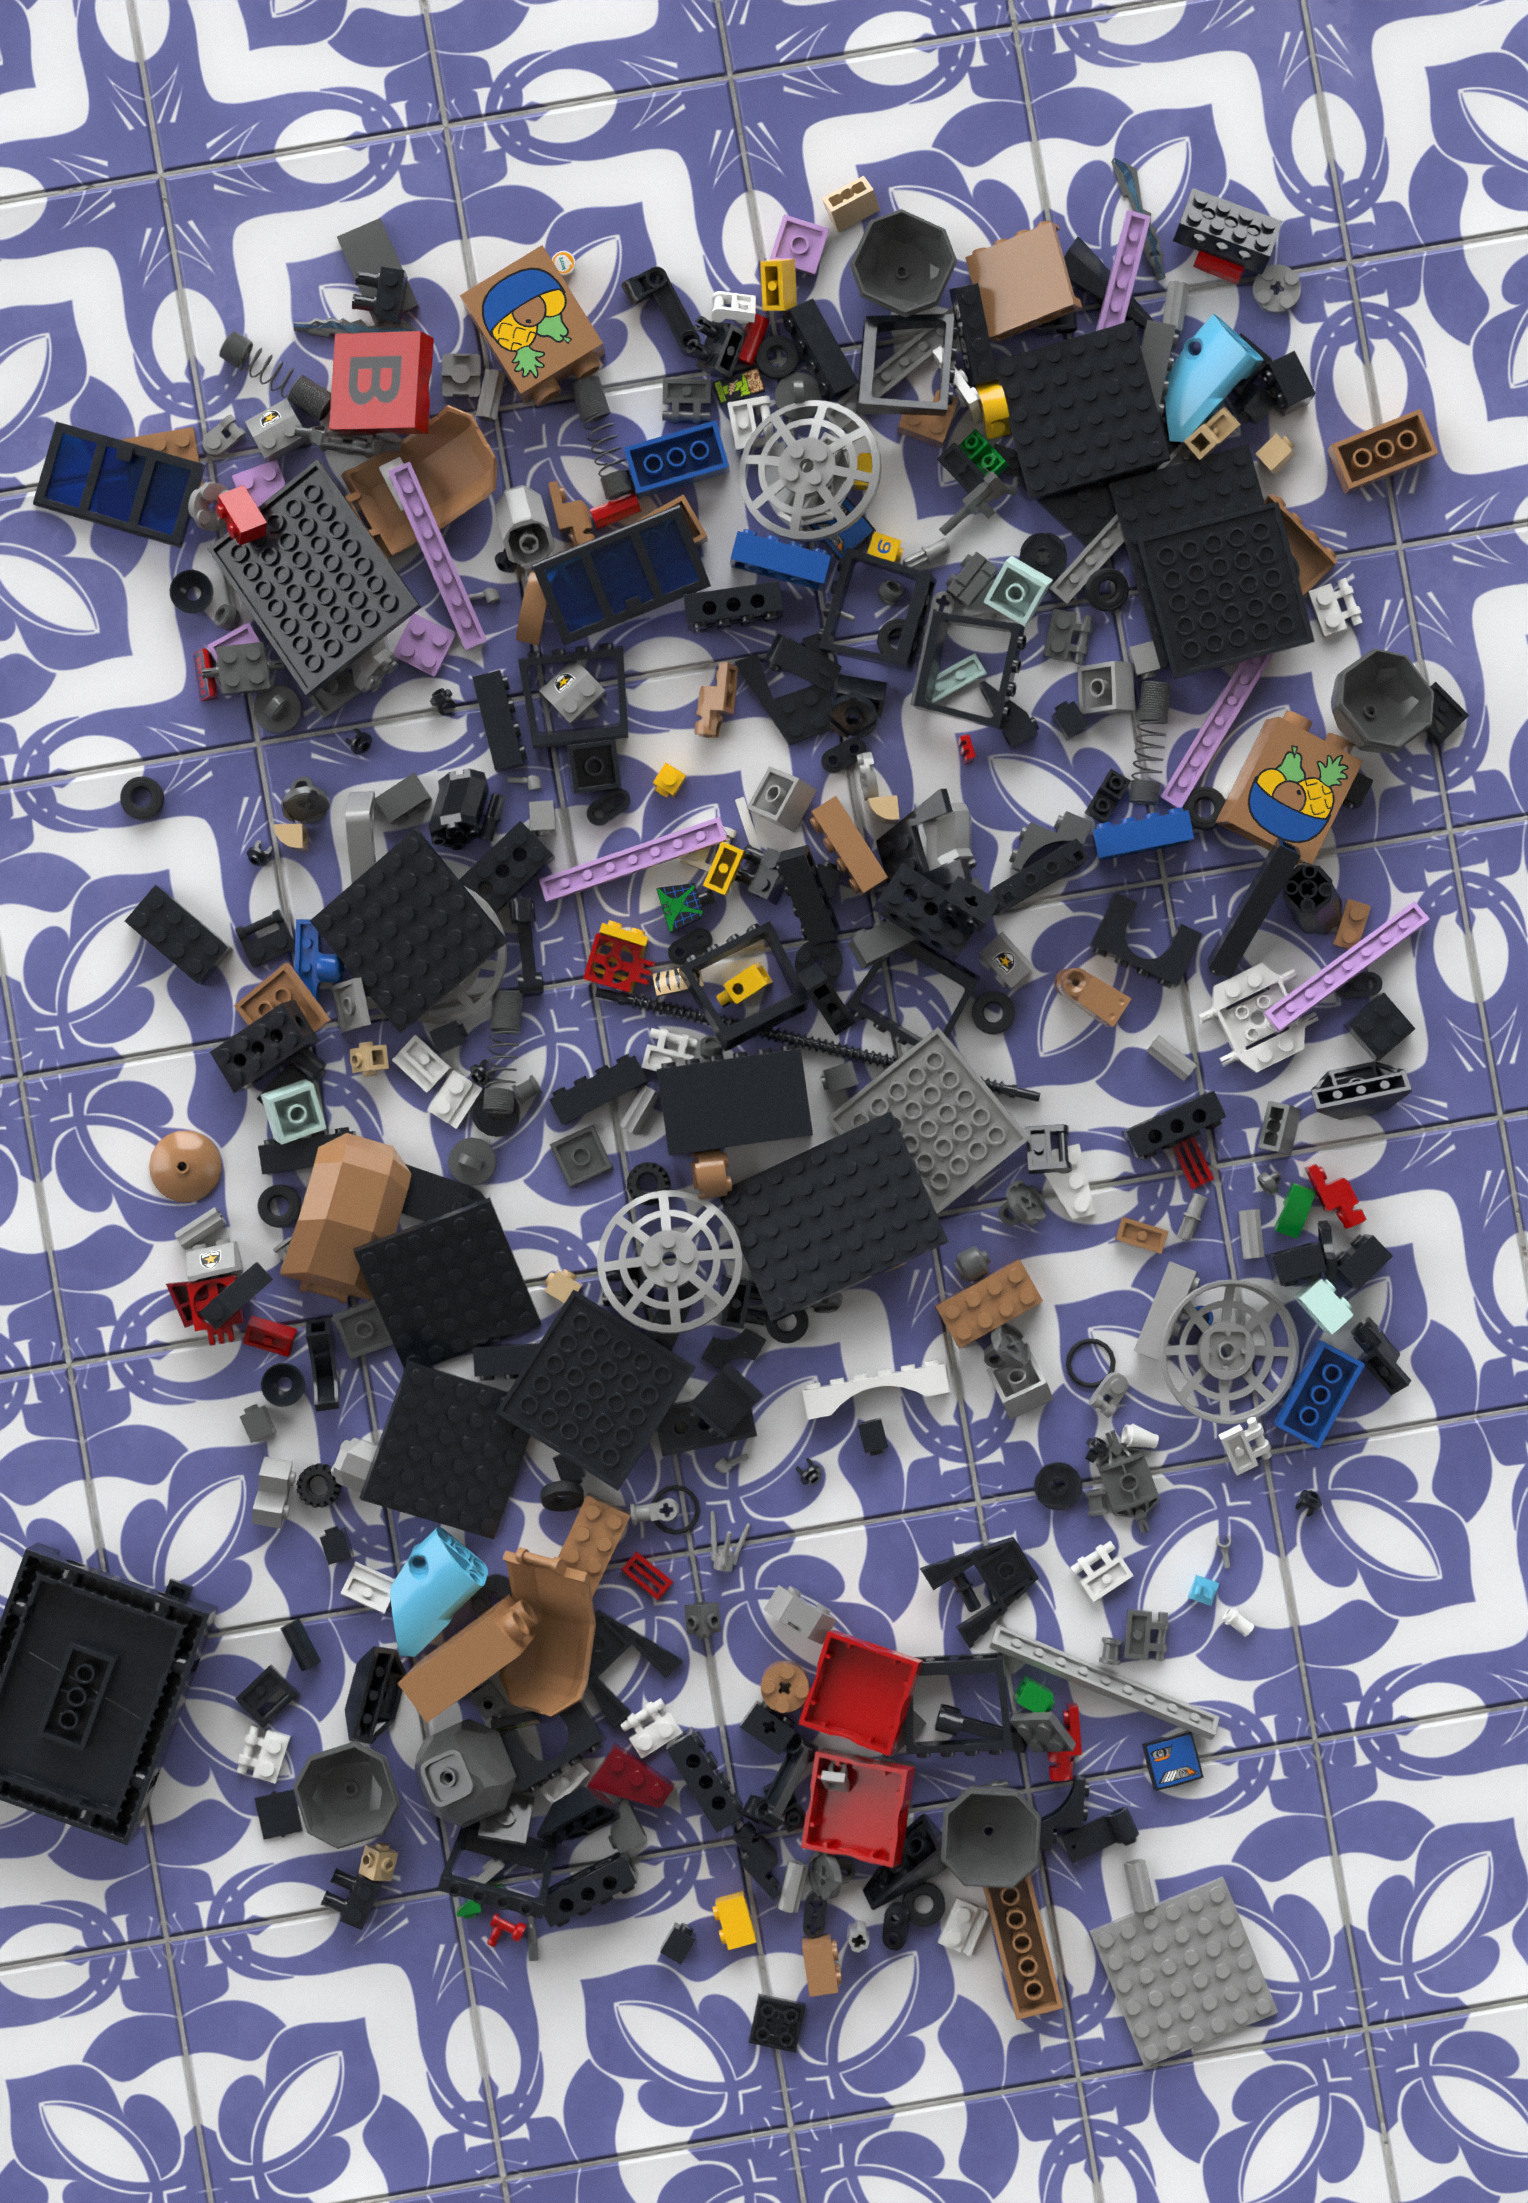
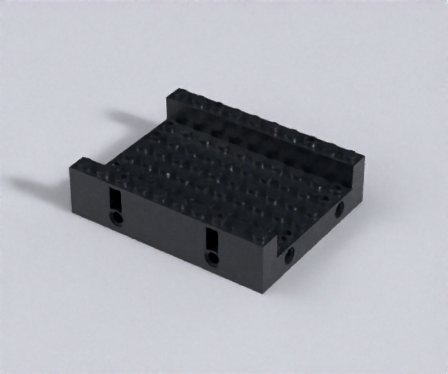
[0,1543,219,1845]

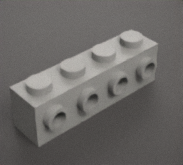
[1134,1261,1201,1361]

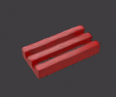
[957,734,976,765]
[1172,1137,1214,1189]
[621,1551,673,1601]

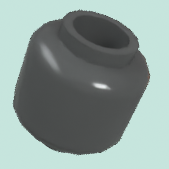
[954,1246,991,1282]

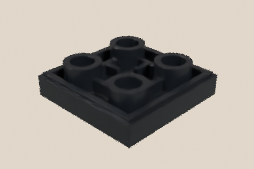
[748,1993,806,2053]

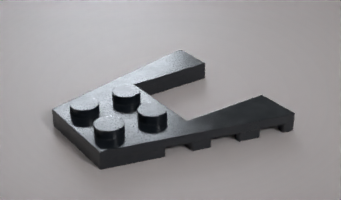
[735,633,833,745]
[876,788,973,884]
[920,1537,1039,1648]
[587,1609,683,1729]

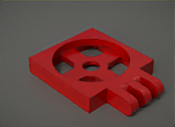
[583,933,655,992]
[187,1275,244,1346]

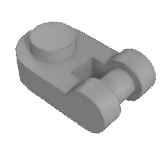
[202,414,246,457]
[1089,1372,1128,1418]
[468,1857,505,1884]

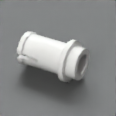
[1222,1608,1254,1637]

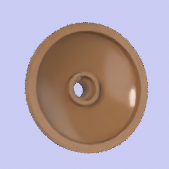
[149,1131,222,1202]

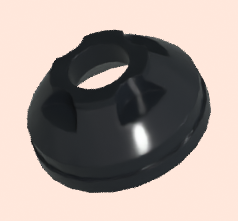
[169,569,214,614]
[261,1363,305,1407]

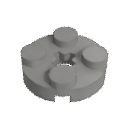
[1252,264,1301,314]
[188,482,229,531]
[857,752,879,801]

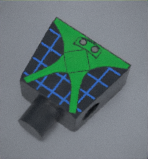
[656,883,716,934]

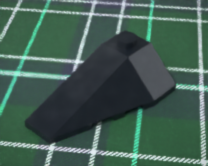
[862,1813,948,1910]

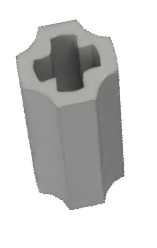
[1162,281,1189,334]
[476,369,506,422]
[1146,1035,1197,1081]
[619,1084,660,1136]
[174,1207,227,1250]
[1238,1209,1264,1259]
[1123,1859,1156,1912]
[777,1860,809,1913]
[847,1920,870,1953]

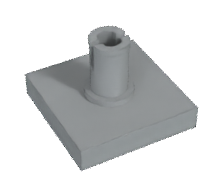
[331,977,379,1033]

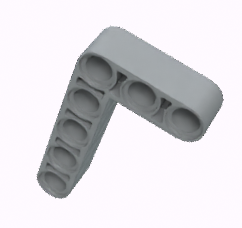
[345,791,376,883]

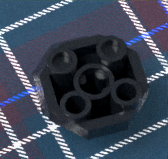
[429,768,489,850]
[1282,864,1342,935]

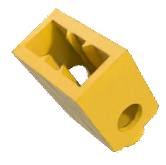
[716,962,773,1008]

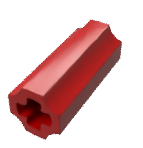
[1193,251,1244,284]
[737,313,770,366]
[589,492,642,530]

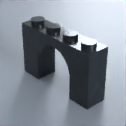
[1089,893,1203,989]
[501,1700,607,1794]

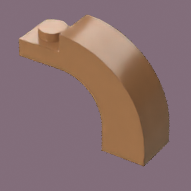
[516,564,559,646]

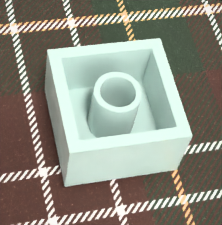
[983,556,1053,626]
[261,1079,327,1145]
[1293,1278,1354,1335]

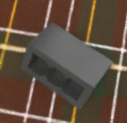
[1257,1101,1302,1156]

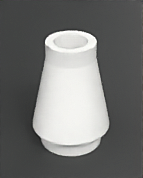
[1121,1424,1159,1449]

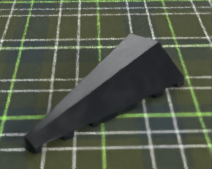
[1064,236,1154,329]

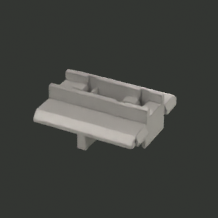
[442,353,481,398]

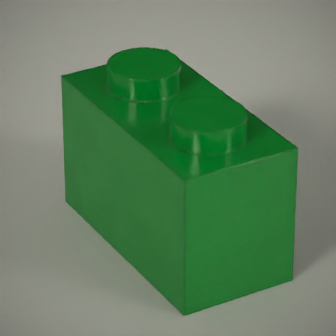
[1013,1675,1055,1713]

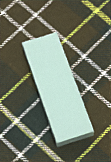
[912,653,987,704]

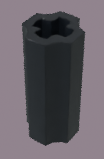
[280,1618,321,1671]

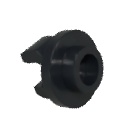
[495,548,517,573]
[430,688,456,715]
[345,728,372,755]
[247,840,273,866]
[470,1059,496,1086]
[1085,1437,1109,1463]
[796,1458,822,1485]
[1295,1490,1322,1517]

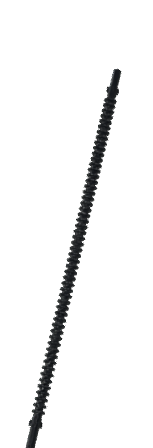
[595,988,1041,1102]

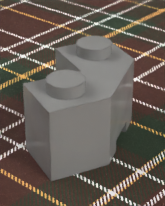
[252,1456,296,1529]
[764,1585,837,1645]

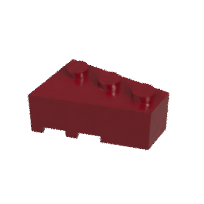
[166,1276,256,1328]
[587,1743,675,1808]

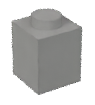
[1127,641,1161,680]
[529,800,556,837]

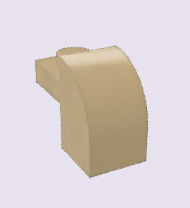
[1184,407,1241,460]

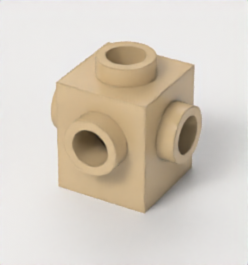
[349,1042,389,1077]
[358,1842,398,1881]

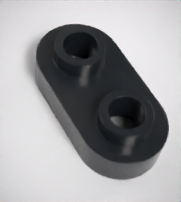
[821,737,866,774]
[587,788,631,826]
[668,928,713,965]
[1334,972,1382,999]
[882,1902,910,1951]

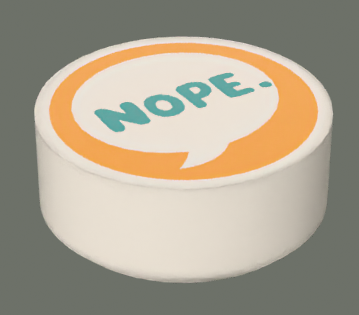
[552,251,576,277]

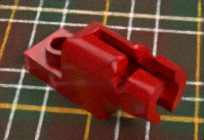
[1305,1164,1367,1229]
[1047,1703,1082,1781]

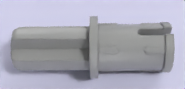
[903,538,950,569]
[1177,1193,1208,1241]

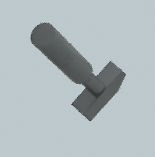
[527,1916,538,1961]

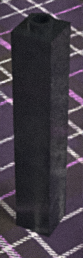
[1207,838,1301,978]

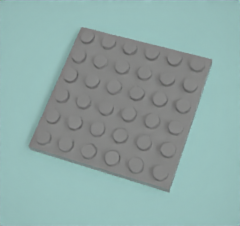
[827,1026,1030,1214]
[1089,1876,1278,2067]

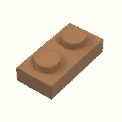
[1332,899,1371,950]
[1115,1217,1169,1254]

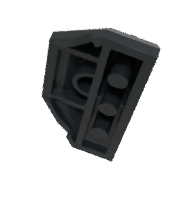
[1311,1061,1412,1120]
[344,1646,407,1744]
[537,1786,621,1845]

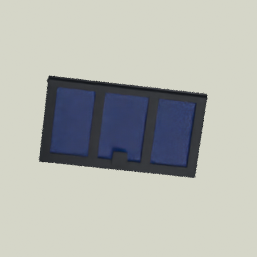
[33,421,206,548]
[531,505,711,646]

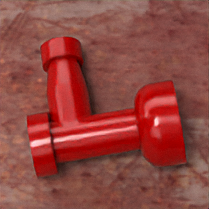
[487,1913,527,1947]

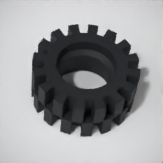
[626,1162,670,1205]
[296,1463,342,1508]

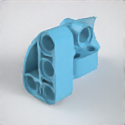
[1165,314,1263,442]
[390,1527,488,1657]

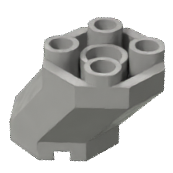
[495,485,555,570]
[351,636,398,693]
[922,803,977,886]
[331,1438,378,1492]

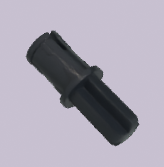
[478,793,505,842]
[952,1572,981,1612]

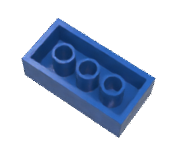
[624,420,730,499]
[730,529,831,591]
[1093,807,1194,861]
[1272,1340,1365,1449]

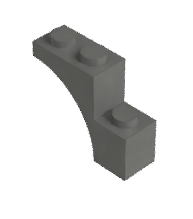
[1009,811,1093,872]

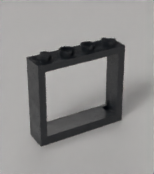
[988,838,1089,915]

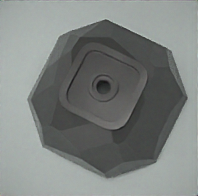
[849,209,957,317]
[1331,649,1434,754]
[415,1719,517,1828]
[293,1741,401,1849]
[941,1787,1041,1889]

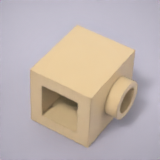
[1255,433,1296,475]
[544,1269,583,1303]

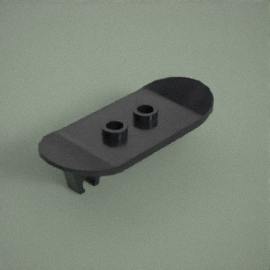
[401,1164,486,1222]

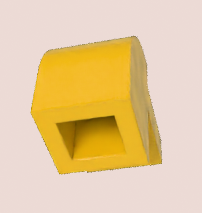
[975,379,1011,440]

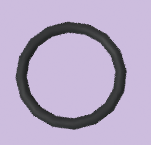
[1066,1338,1116,1388]
[652,1485,700,1535]

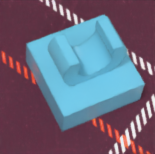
[1188,1574,1219,1606]

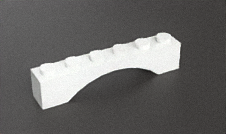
[802,1359,950,1420]

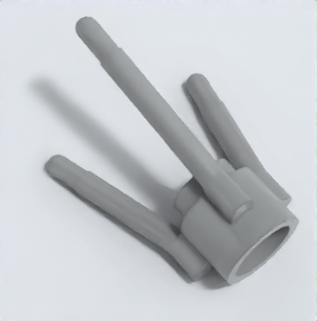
[710,1511,751,1572]

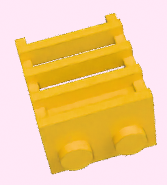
[592,920,649,994]

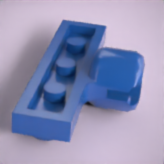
[294,919,345,1003]

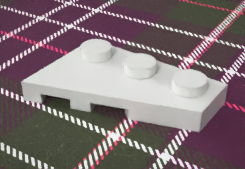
[933,346,983,426]
[1043,1144,1095,1219]

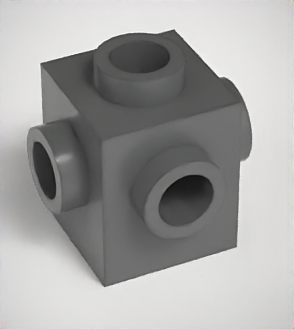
[685,1602,721,1639]

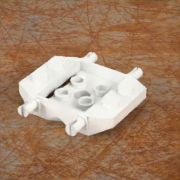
[1198,963,1319,1073]

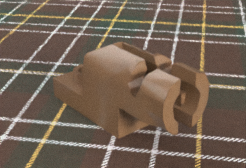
[548,481,595,547]
[694,662,738,738]

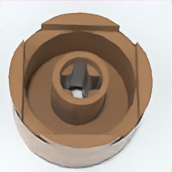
[690,1148,732,1199]
[761,1660,809,1713]

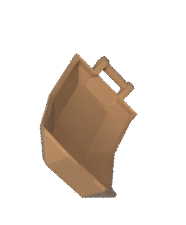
[341,405,499,558]
[279,1133,411,1304]
[499,1547,596,1717]

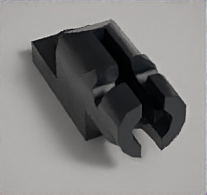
[1351,1317,1412,1395]
[732,1821,781,1900]

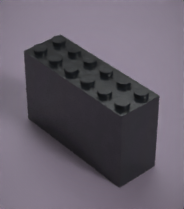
[657,1045,813,1156]

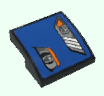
[808,496,876,561]
[1142,1730,1204,1791]

